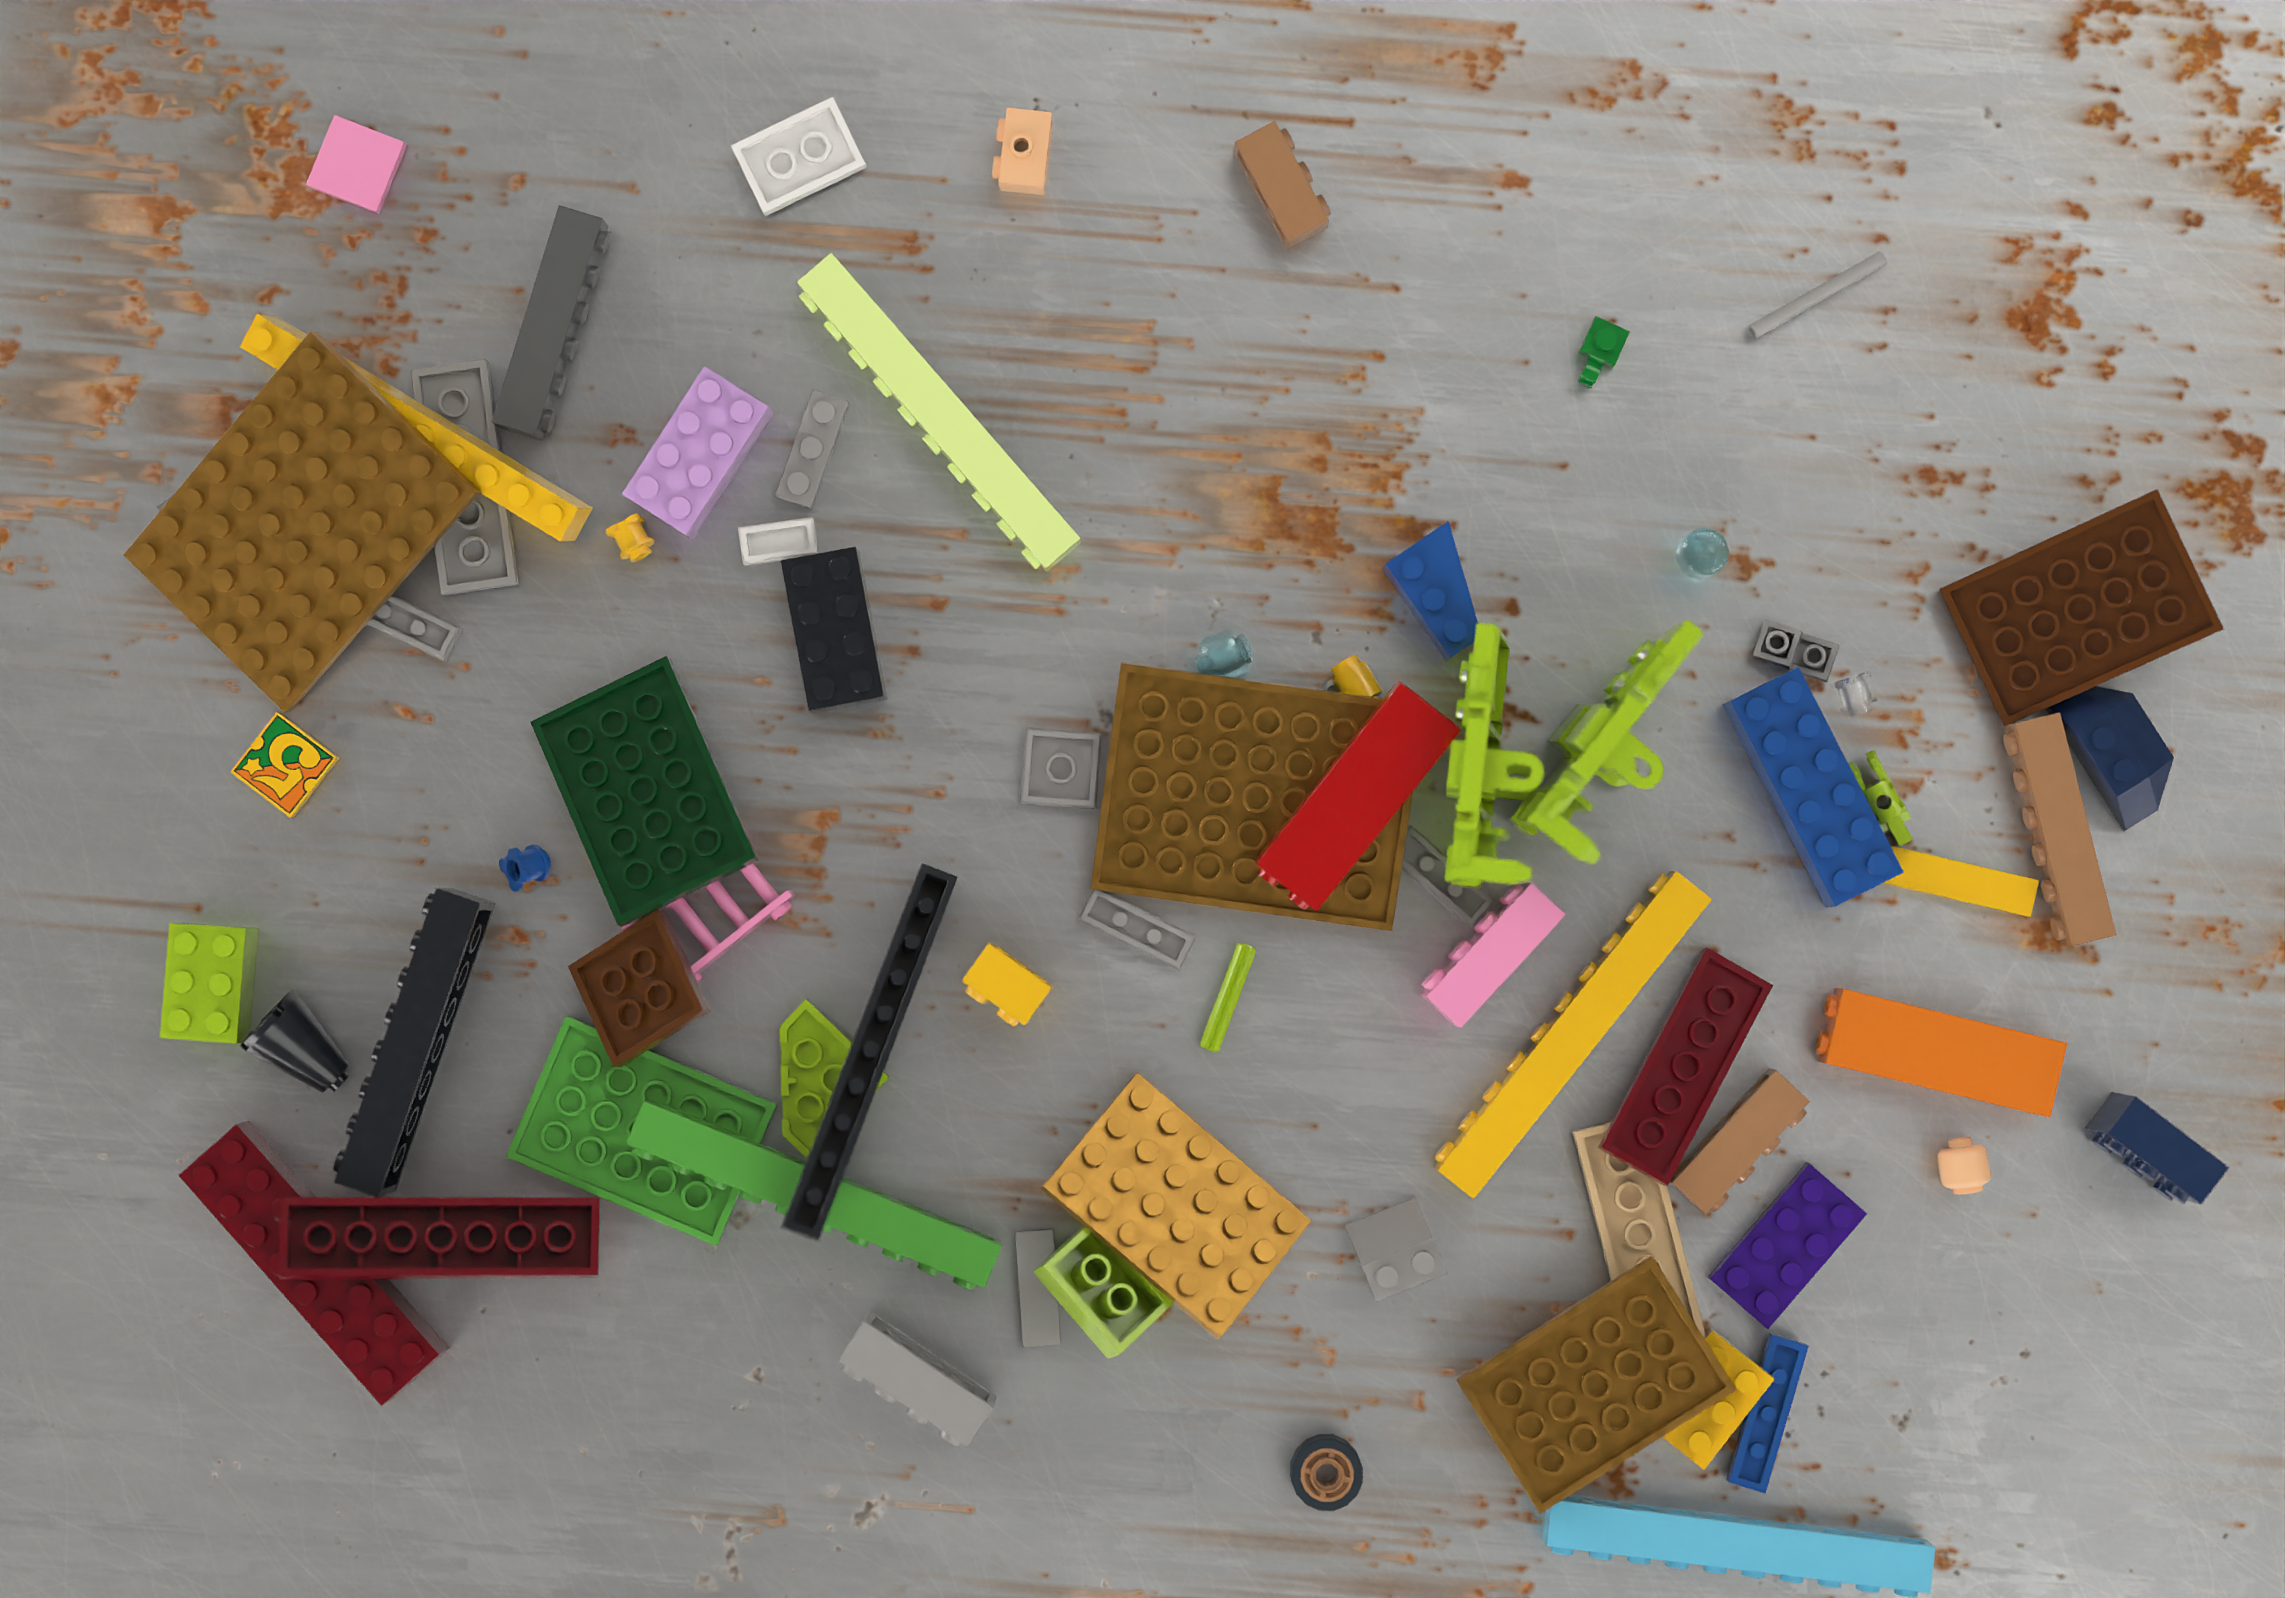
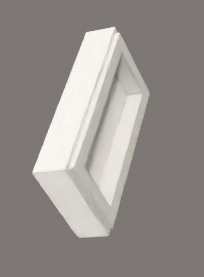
[738,517,819,566]

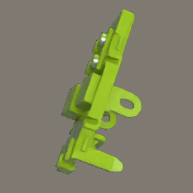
[1509,619,1703,864]
[1445,623,1544,889]

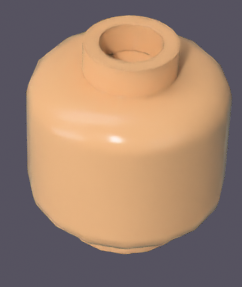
[1937,1137,1991,1195]

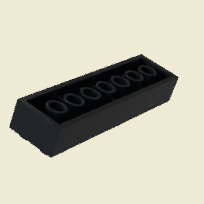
[333,888,496,1197]

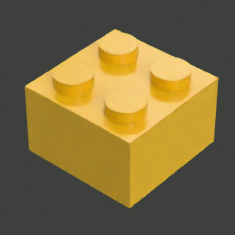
[962,942,1054,1027]

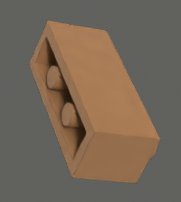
[1234,121,1331,249]

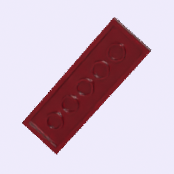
[1598,948,1773,1186]

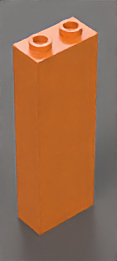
[1815,988,2068,1118]

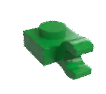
[1578,316,1630,387]

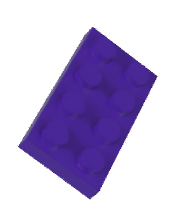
[1708,1162,1867,1329]

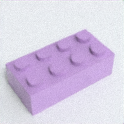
[622,366,774,540]

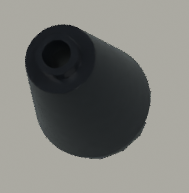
[239,989,349,1093]

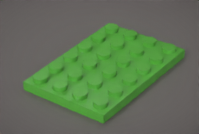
[506,1015,778,1246]

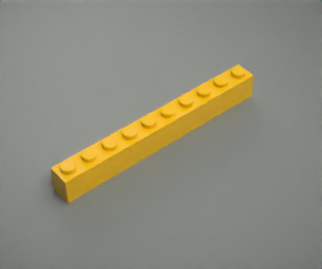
[240,313,593,541]
[1434,871,1712,1199]

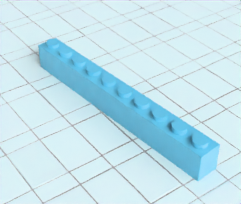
[1542,1496,1936,1597]

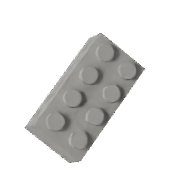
[838,1311,997,1447]

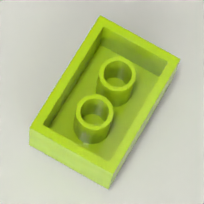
[160,923,259,1044]
[1032,1225,1174,1359]

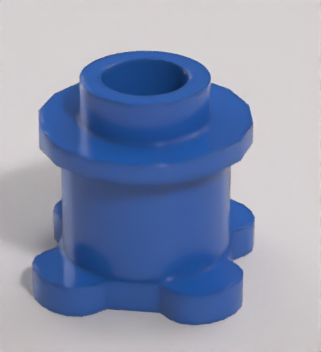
[499,844,551,892]

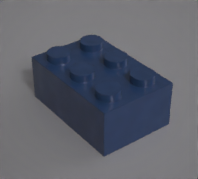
[2085,1092,2229,1205]

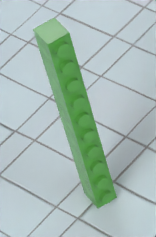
[626,1097,1002,1290]

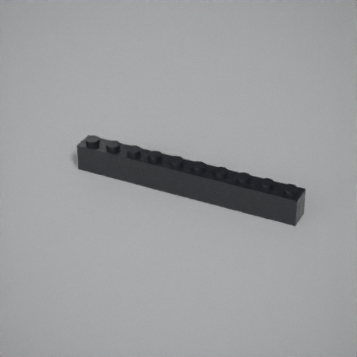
[780,863,958,1242]

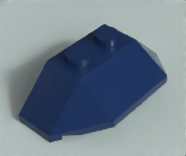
[2045,686,2174,831]

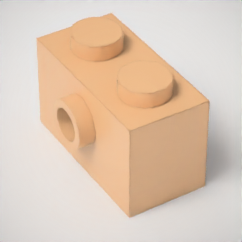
[992,107,1053,196]

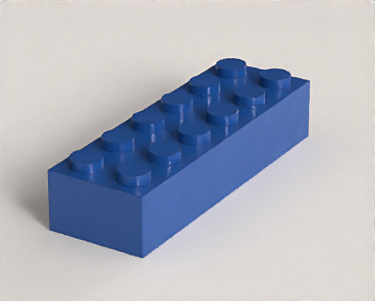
[1722,667,1904,907]

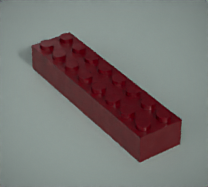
[178,1121,450,1406]
[278,1197,600,1279]

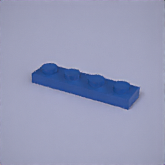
[1726,1333,1809,1494]

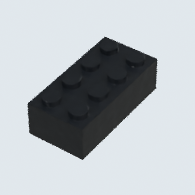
[781,546,888,714]

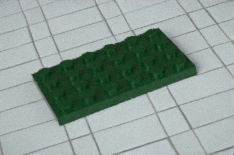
[530,656,759,927]

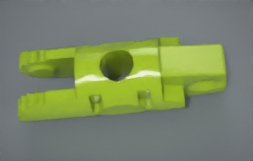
[1848,750,1913,846]

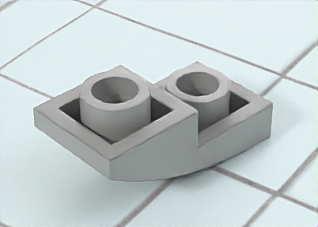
[1753,619,1839,682]

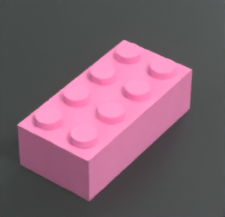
[1420,883,1566,1028]

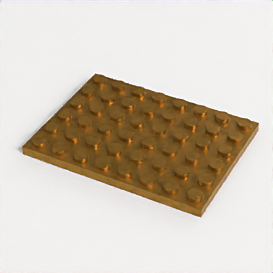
[124,332,481,713]
[1090,662,1413,931]

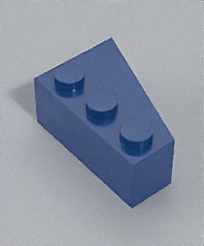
[1382,521,1478,662]

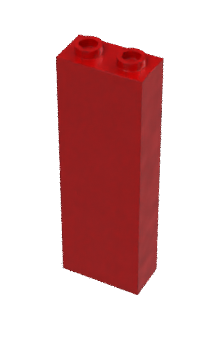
[1256,679,1462,912]

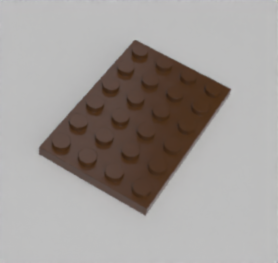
[1939,489,2224,727]

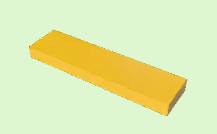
[1884,845,2039,917]

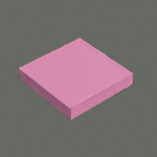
[306,115,407,214]

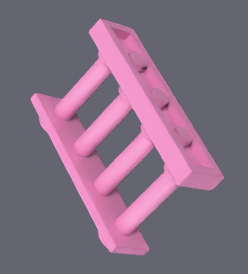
[620,863,796,983]

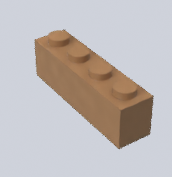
[1670,1068,1810,1214]

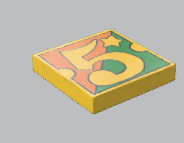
[231,712,340,818]

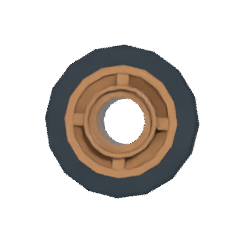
[1290,1434,1363,1511]

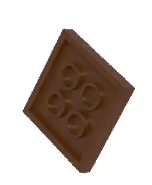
[568,910,711,1067]

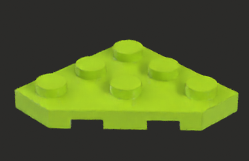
[779,999,890,1158]

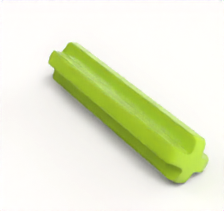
[1200,943,1256,1052]

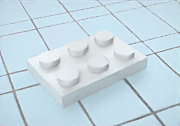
[731,97,867,216]

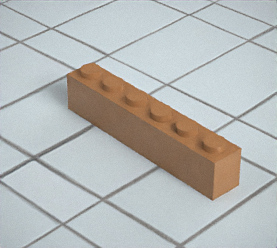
[2003,712,2117,946]

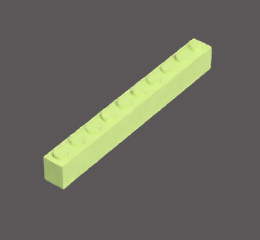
[797,253,1081,572]

